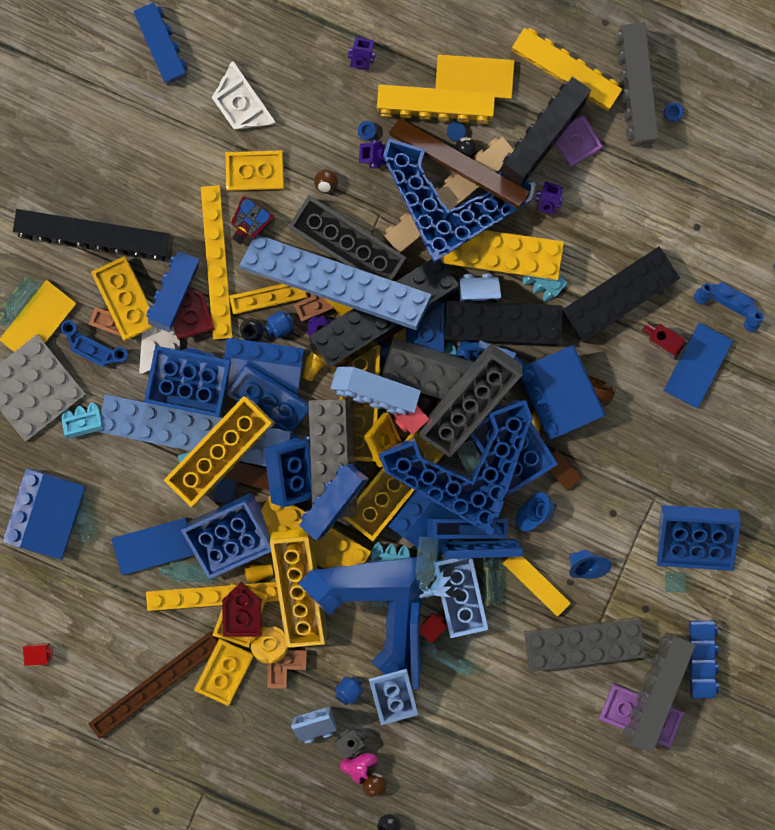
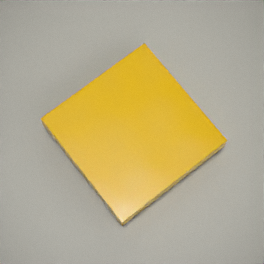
[364,413,402,467]

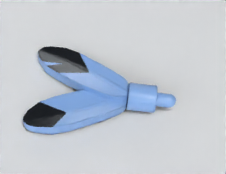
[419,568,462,598]

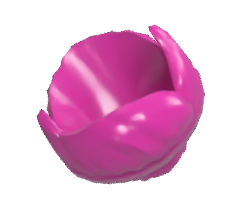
[340,753,378,785]

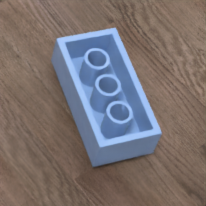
[330,367,421,415]
[433,558,488,638]

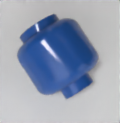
[265,310,295,339]
[335,676,363,705]

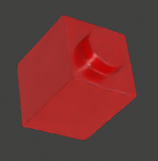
[420,612,447,644]
[23,643,53,666]

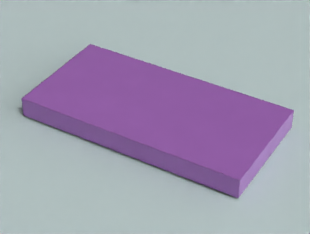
[598,684,684,748]

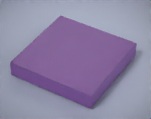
[555,115,603,168]

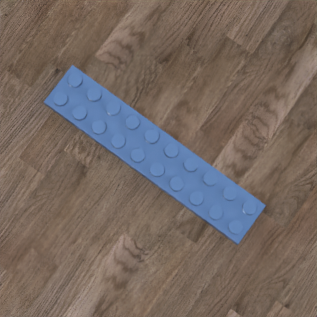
[239,235,432,330]
[97,394,292,466]

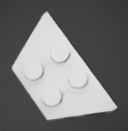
[212,61,276,130]
[139,300,181,374]

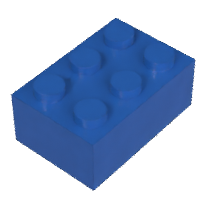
[264,438,312,507]

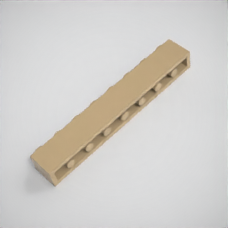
[384,137,513,254]

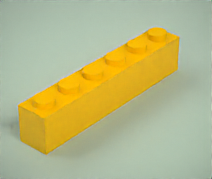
[511,28,622,111]

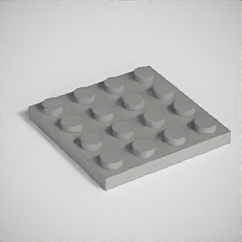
[0,334,86,442]

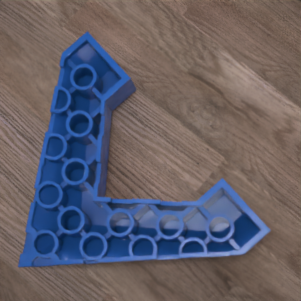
[383,138,536,263]
[379,400,532,536]
[298,555,430,675]

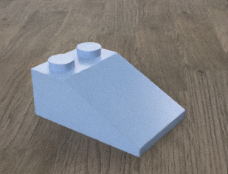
[459,274,501,302]
[369,669,418,725]
[291,706,337,743]

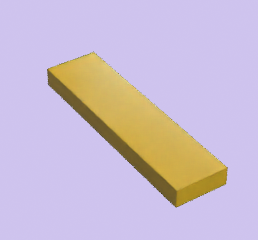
[229,284,308,315]
[503,556,571,617]

